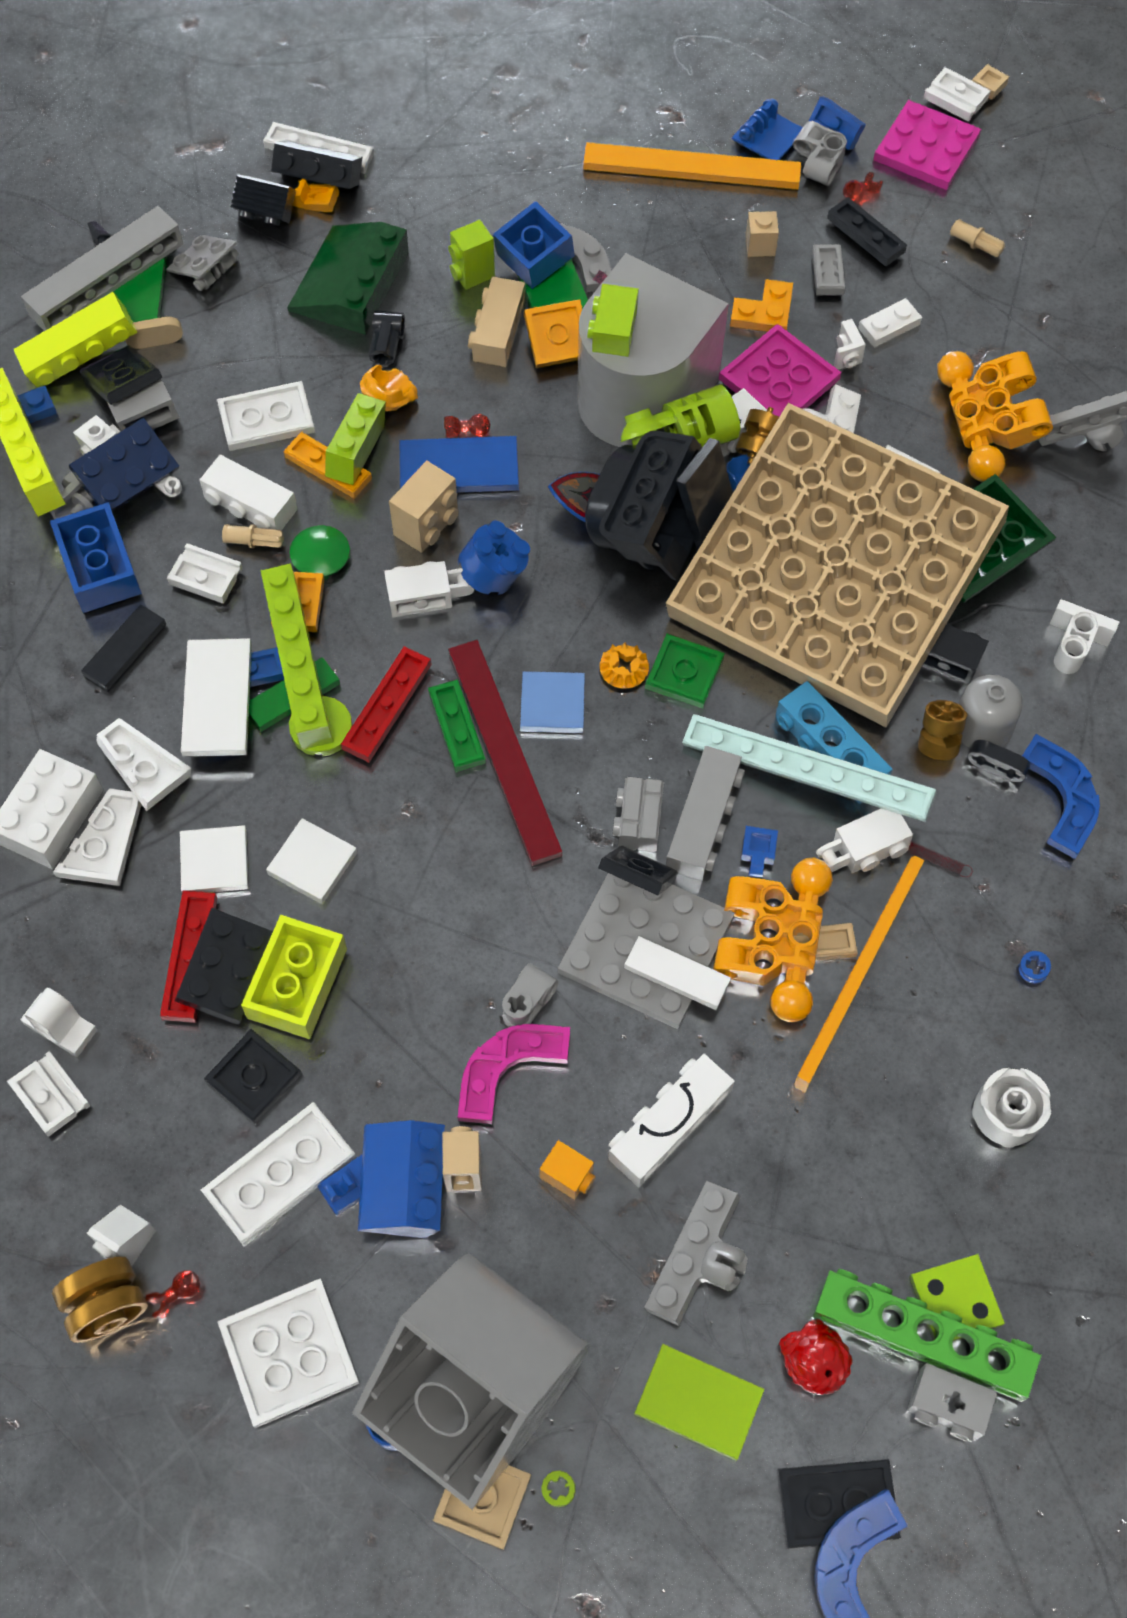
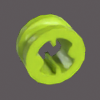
[541,1470,576,1507]

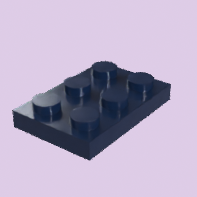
[69,417,179,512]

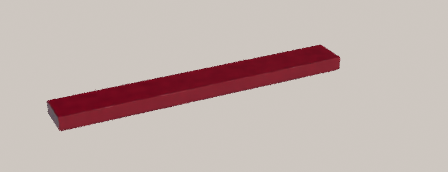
[448,640,562,866]

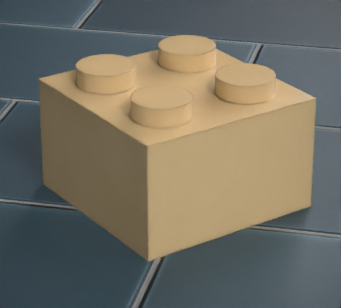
[389,460,459,553]

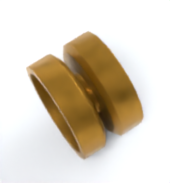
[52,1257,148,1343]

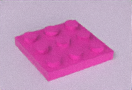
[873,100,981,190]
[718,324,841,417]

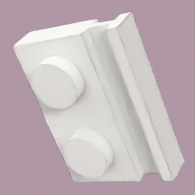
[923,67,991,122]
[167,543,243,604]
[7,1051,90,1137]

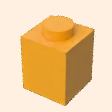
[539,1140,596,1200]

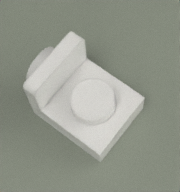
[834,319,866,370]

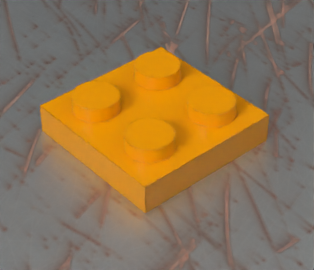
[523,299,582,368]

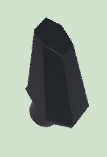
[87,221,111,246]

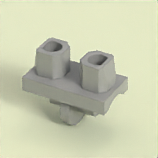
[50,472,94,519]

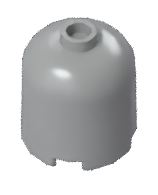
[958,674,1023,748]

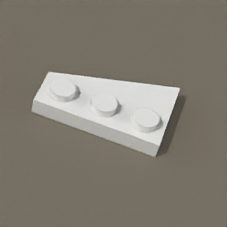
[97,718,191,811]
[53,788,142,886]

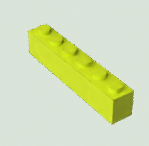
[0,368,66,517]

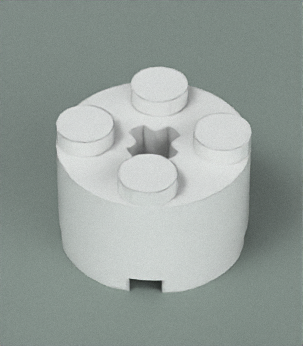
[972,1068,1051,1148]

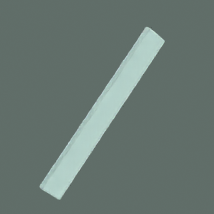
[682,714,937,822]

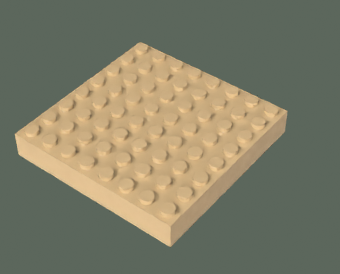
[666,403,1009,727]

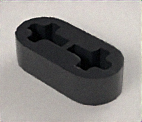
[968,740,1030,782]

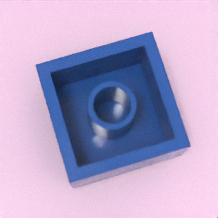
[493,201,575,289]

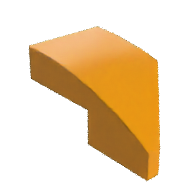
[293,179,340,212]

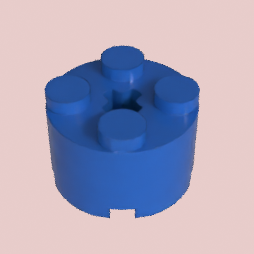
[458,520,530,595]

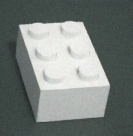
[0,749,103,869]

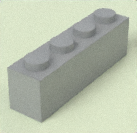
[666,746,745,881]

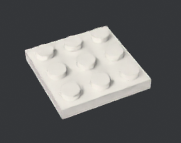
[217,1279,359,1428]

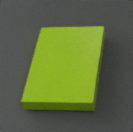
[634,1344,764,1461]

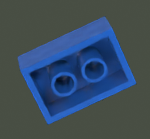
[50,502,142,613]

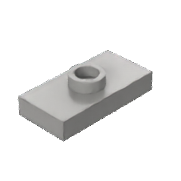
[812,244,845,295]

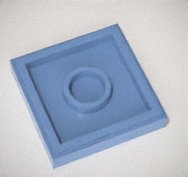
[520,671,585,733]

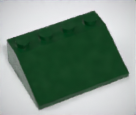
[287,222,409,335]
[960,474,1056,603]

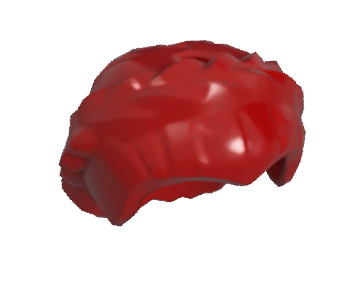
[779,1319,853,1395]

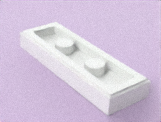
[624,936,731,1010]

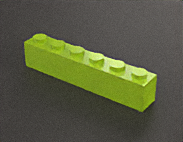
[261,563,333,750]

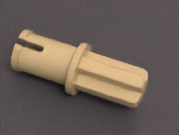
[950,219,1005,257]
[222,524,284,548]

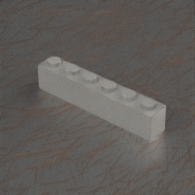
[21,206,184,331]

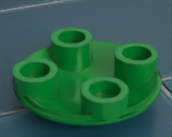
[290,525,351,581]

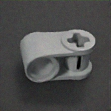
[502,963,559,1027]

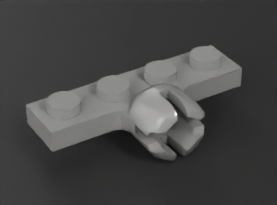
[1038,391,1127,451]
[644,1181,747,1326]

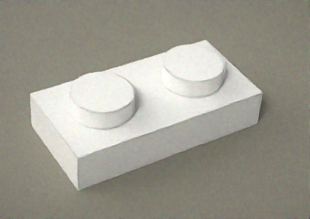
[858,298,922,348]

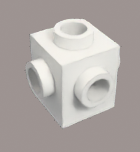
[73,415,120,455]

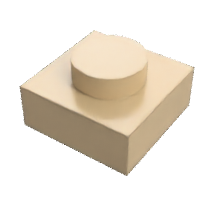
[972,64,1009,100]

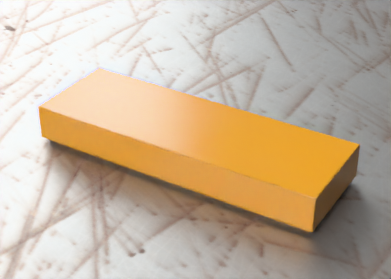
[283,432,372,499]

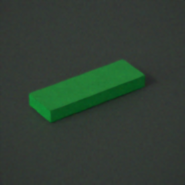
[249,657,340,732]
[428,679,486,772]

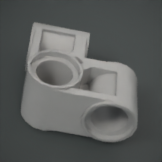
[792,121,847,186]

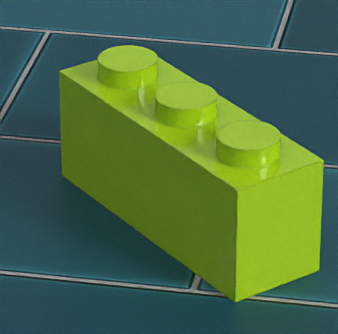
[325,393,386,485]

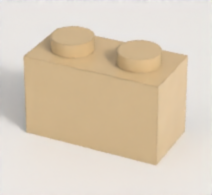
[443,1126,482,1192]

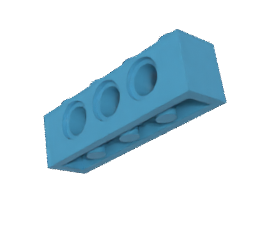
[776,681,893,804]

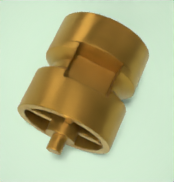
[735,407,779,464]
[918,700,967,760]

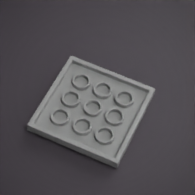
[558,873,734,1029]

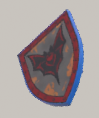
[548,472,600,522]

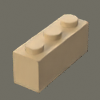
[468,276,526,367]

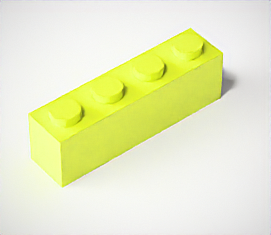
[14,292,138,388]

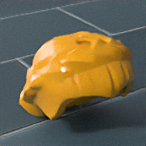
[360,364,418,411]

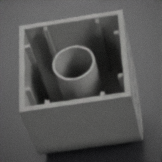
[577,253,729,447]
[352,1253,590,1510]

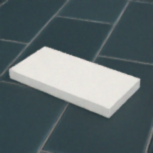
[181,638,252,757]
[201,1102,356,1246]

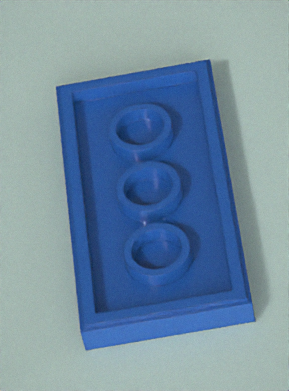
[399,436,519,493]

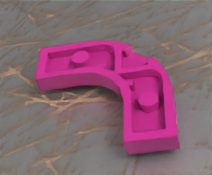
[457,1024,570,1124]

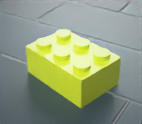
[241,915,347,1039]

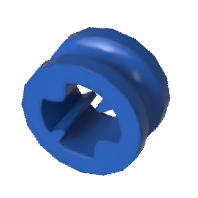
[1019,951,1051,984]

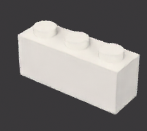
[200,455,298,530]

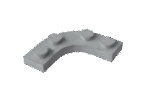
[559,223,611,292]

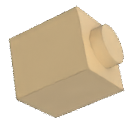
[746,211,779,257]

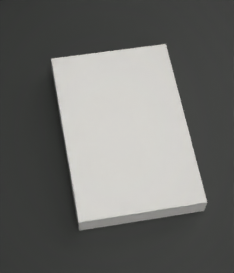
[217,381,315,451]

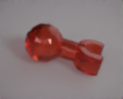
[843,172,883,202]
[444,413,491,438]
[145,1270,201,1319]

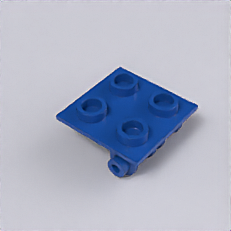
[732,99,803,160]

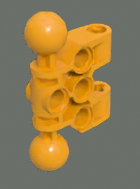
[937,351,1053,482]
[713,857,833,1023]

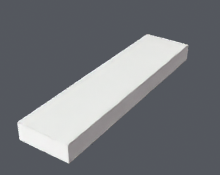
[263,122,374,174]

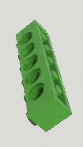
[813,1269,1041,1402]

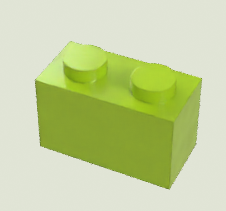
[448,219,495,290]
[587,284,639,357]

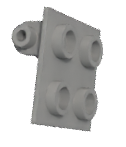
[166,235,239,291]

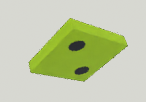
[909,1254,1005,1341]

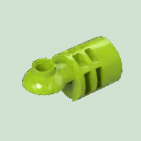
[620,384,740,447]

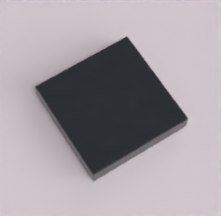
[598,846,679,896]
[204,1029,302,1125]

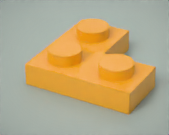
[730,279,793,332]

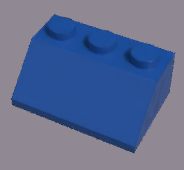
[358,1120,445,1238]

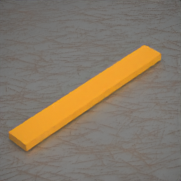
[583,142,801,189]
[794,855,924,1093]

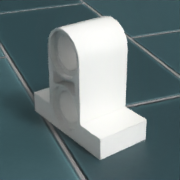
[1050,599,1119,674]
[20,988,98,1058]

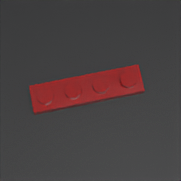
[341,646,432,763]
[160,891,217,1023]

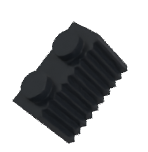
[230,174,296,227]

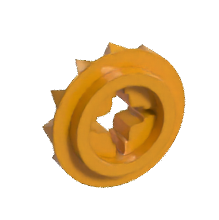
[600,642,649,689]

